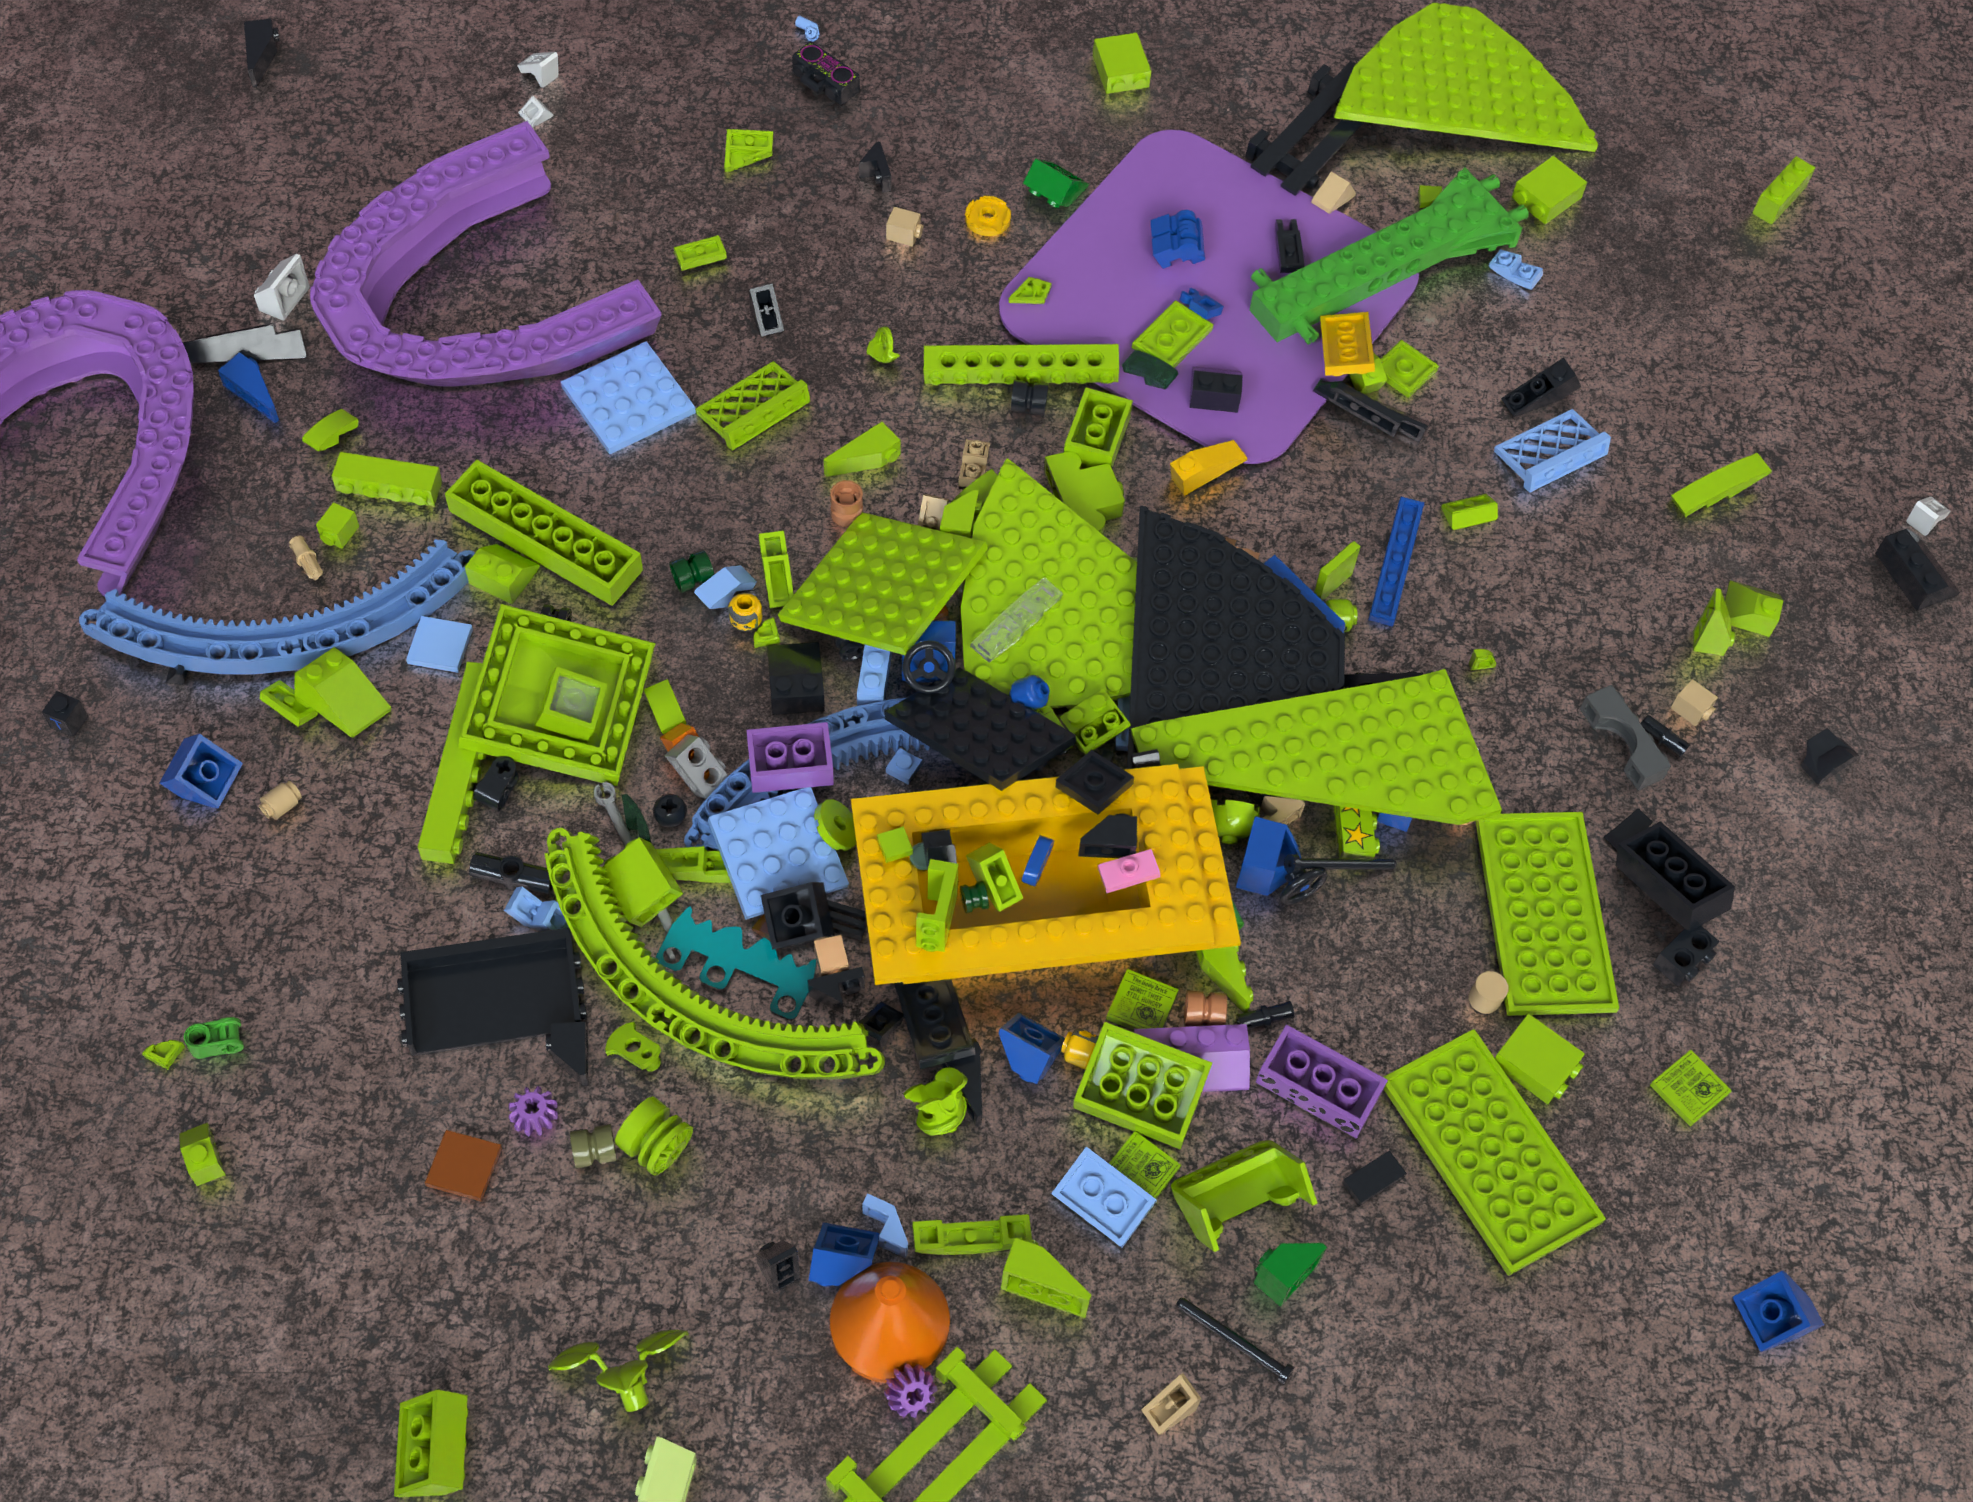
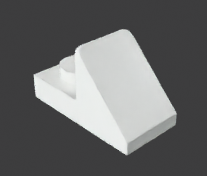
[517,52,559,88]
[1907,496,1951,536]

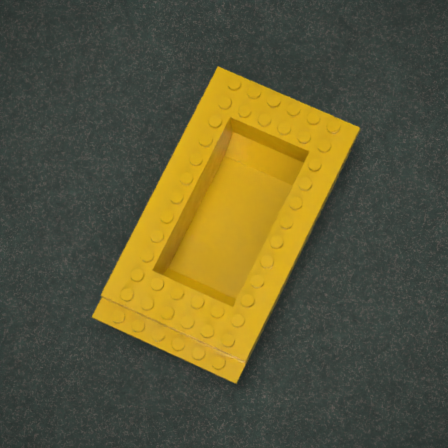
[851,764,1241,985]

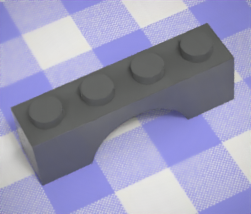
[1580,684,1671,791]

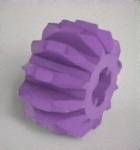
[509,1086,558,1137]
[884,1363,938,1418]

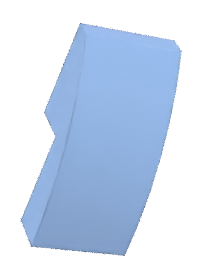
[1489,249,1543,290]

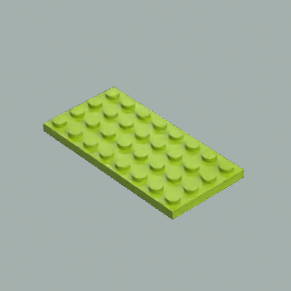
[1475,812,1619,1016]
[1383,1029,1606,1276]

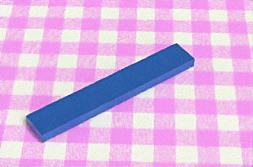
[1368,496,1425,627]

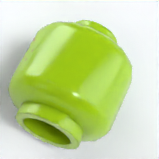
[1325,599,1358,632]

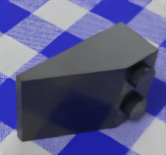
[767,642,825,715]

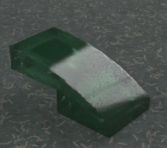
[1122,350,1178,390]
[622,794,651,842]

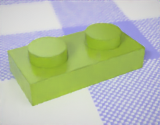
[674,235,727,271]
[259,680,318,727]

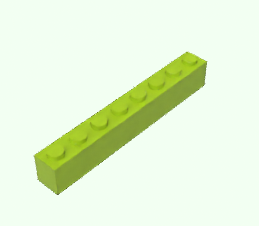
[418,661,487,864]

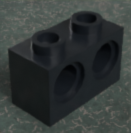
[1652,926,1720,987]

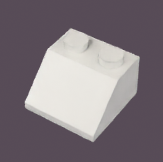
[254,254,310,321]

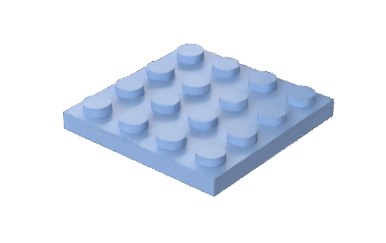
[561,341,696,455]
[708,787,849,920]

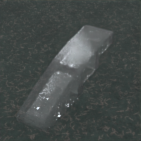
[970,577,1063,663]

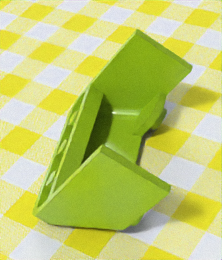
[1171,1140,1318,1252]

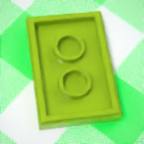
[1132,300,1214,373]

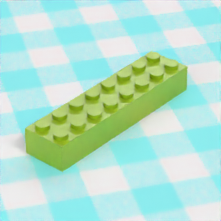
[445,459,643,606]

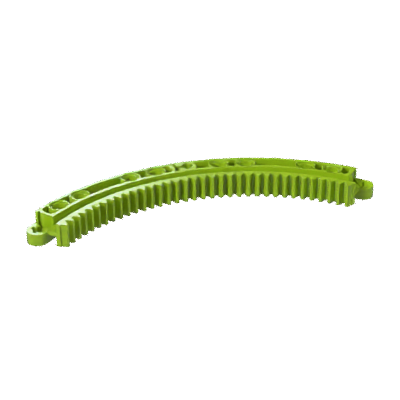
[545,828,885,1080]

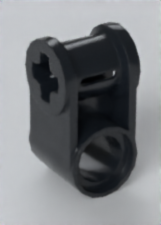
[473,756,519,811]

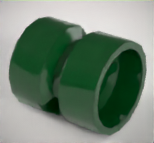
[669,550,715,593]

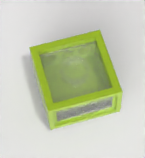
[536,666,607,743]

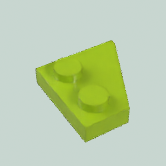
[724,129,774,172]

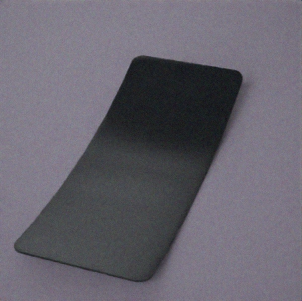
[1604,809,1653,850]

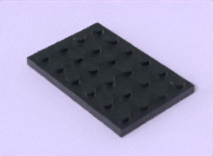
[885,667,1076,791]

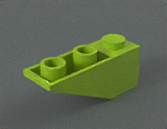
[1196,946,1254,1013]

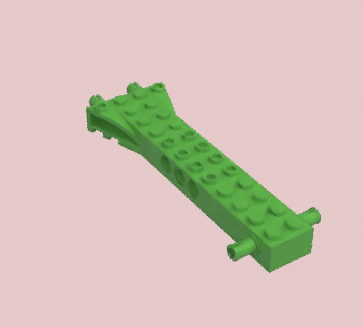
[1249,167,1529,344]

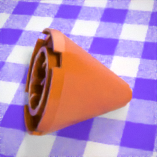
[830,1262,950,1383]

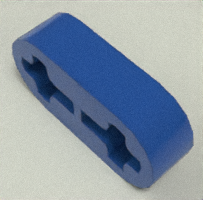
[1022,835,1054,887]

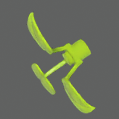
[548,1329,689,1412]

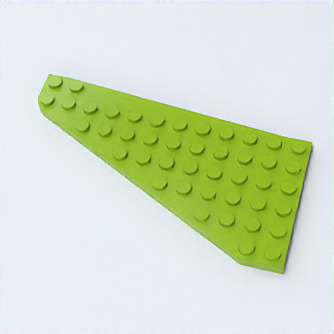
[1131,669,1502,825]

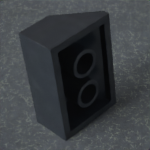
[1875,528,1960,611]

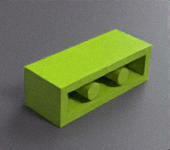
[1752,156,1816,225]

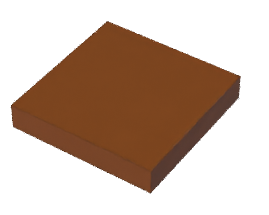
[425,1130,502,1202]

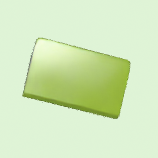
[1441,494,1498,530]

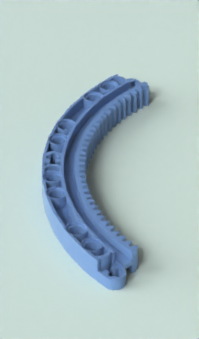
[79,539,475,675]
[684,698,1067,851]

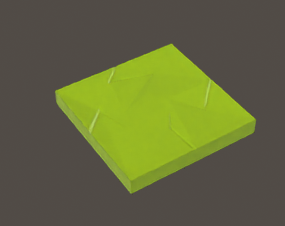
[459,604,655,787]

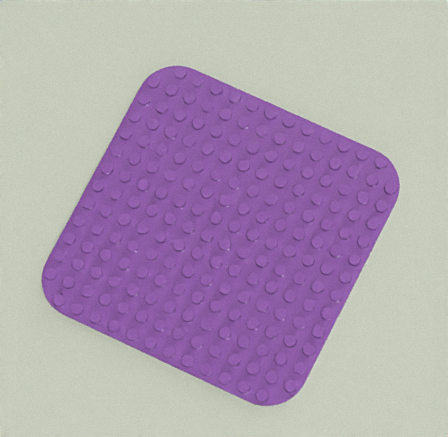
[999,130,1419,464]

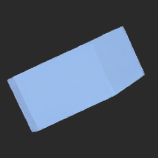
[694,565,757,609]
[504,887,569,932]
[862,1194,908,1258]

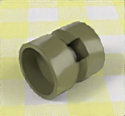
[570,1124,617,1169]

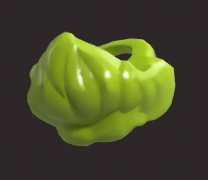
[866,326,900,364]

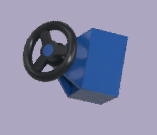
[902,621,956,694]
[1236,816,1328,905]

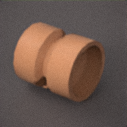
[830,480,863,527]
[1184,990,1227,1027]

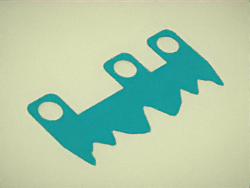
[655,906,816,1019]

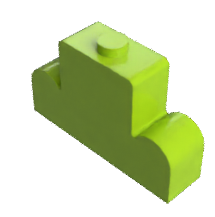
[1044,452,1125,535]

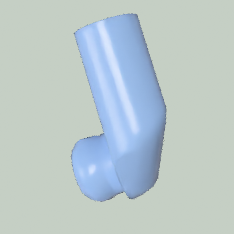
[795,16,820,42]

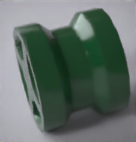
[960,881,989,913]

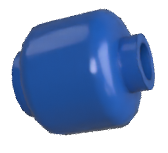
[1009,675,1050,710]

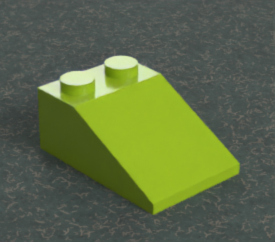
[295,647,391,738]
[1001,1238,1091,1318]

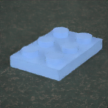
[1051,1147,1157,1248]

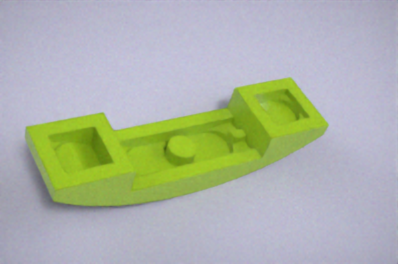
[912,1214,1032,1255]

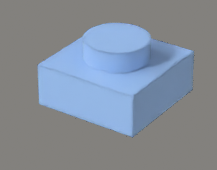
[886,748,922,785]

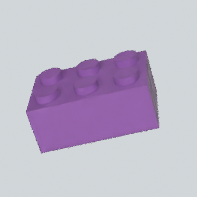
[746,722,834,793]

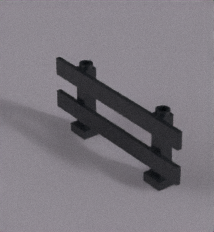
[1245,61,1365,196]

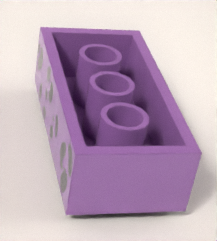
[1255,1024,1388,1139]

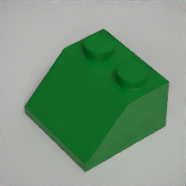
[1023,158,1089,208]
[1254,1243,1327,1307]

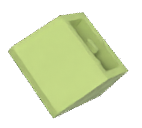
[635,1437,697,1502]

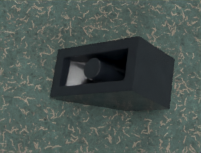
[1078,813,1137,859]
[546,1022,588,1086]

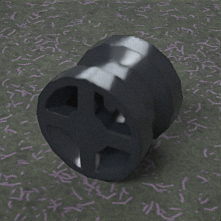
[834,637,864,662]

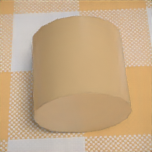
[1468,971,1508,1014]

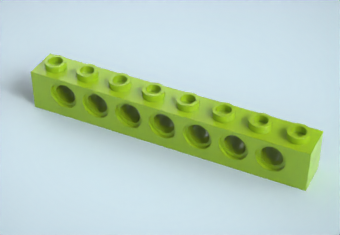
[924,344,1119,385]

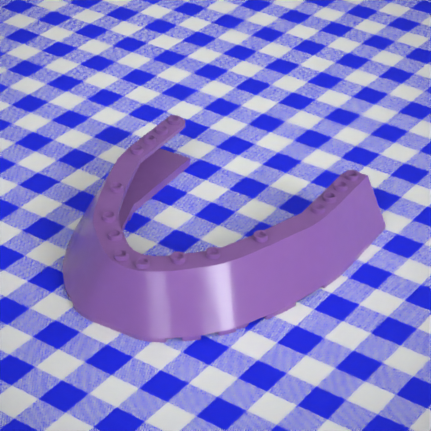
[310,121,662,387]
[0,290,193,596]

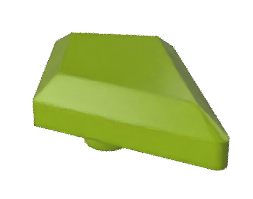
[1008,277,1052,304]

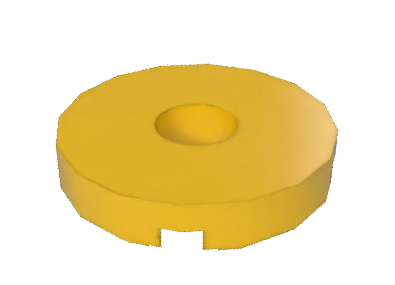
[965,196,1011,236]

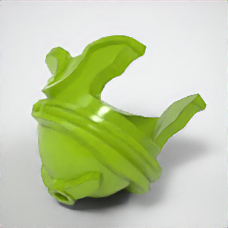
[903,1067,968,1136]

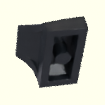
[1800,728,1860,785]

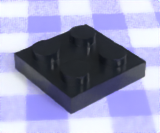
[1056,750,1134,814]

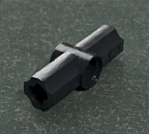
[469,852,553,894]

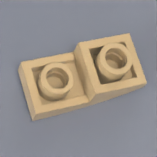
[958,439,990,487]

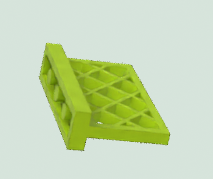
[695,361,810,451]

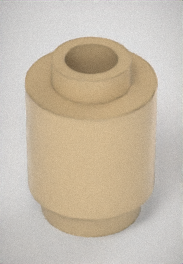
[259,781,302,820]

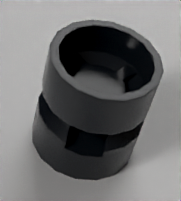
[1011,380,1048,416]

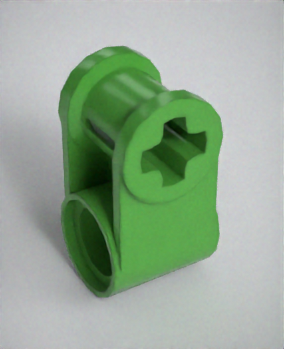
[184,1017,244,1059]

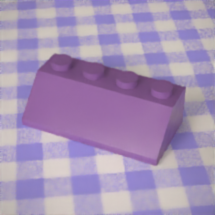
[1133,1024,1250,1092]

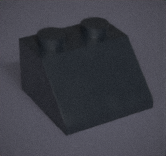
[1189,367,1243,413]
[761,882,835,950]

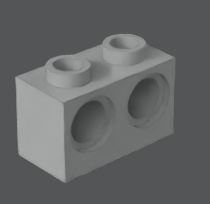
[665,734,728,799]

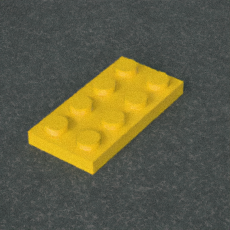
[1320,312,1375,376]

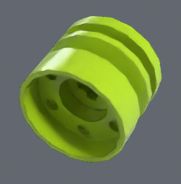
[615,1096,693,1176]

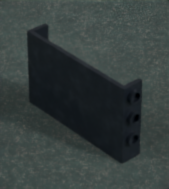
[397,927,587,1056]

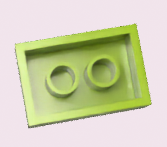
[1064,388,1133,468]

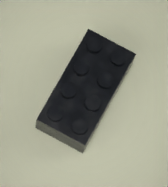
[1615,821,1735,932]

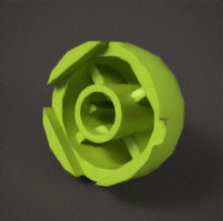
[1211,800,1260,844]

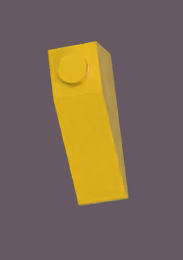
[1170,440,1247,496]

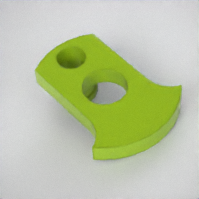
[605,1022,661,1072]

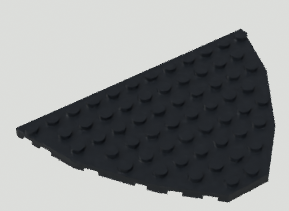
[1127,506,1345,769]

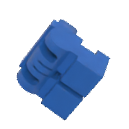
[1151,210,1205,269]

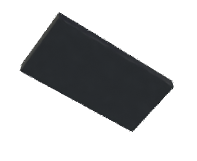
[894,979,976,1070]

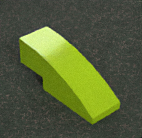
[758,531,794,608]

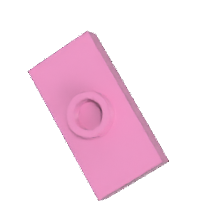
[1098,849,1160,893]

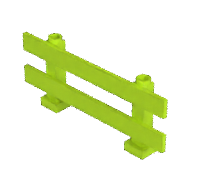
[826,1346,1047,1502]

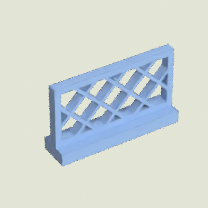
[1494,409,1611,493]

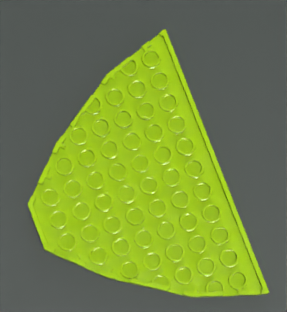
[1334,2,1598,152]
[961,458,1137,709]

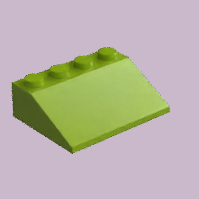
[1073,1022,1212,1150]

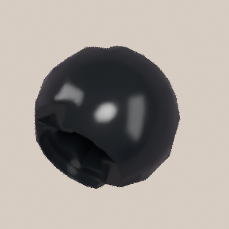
[653,793,687,828]

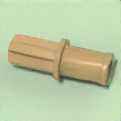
[289,536,323,580]

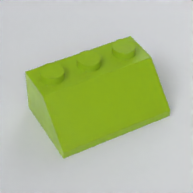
[394,1389,468,1497]

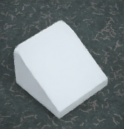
[518,96,553,128]

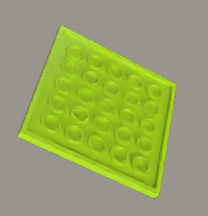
[778,512,988,655]

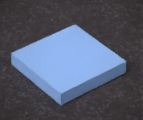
[406,616,473,673]

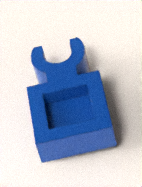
[1179,288,1224,320]

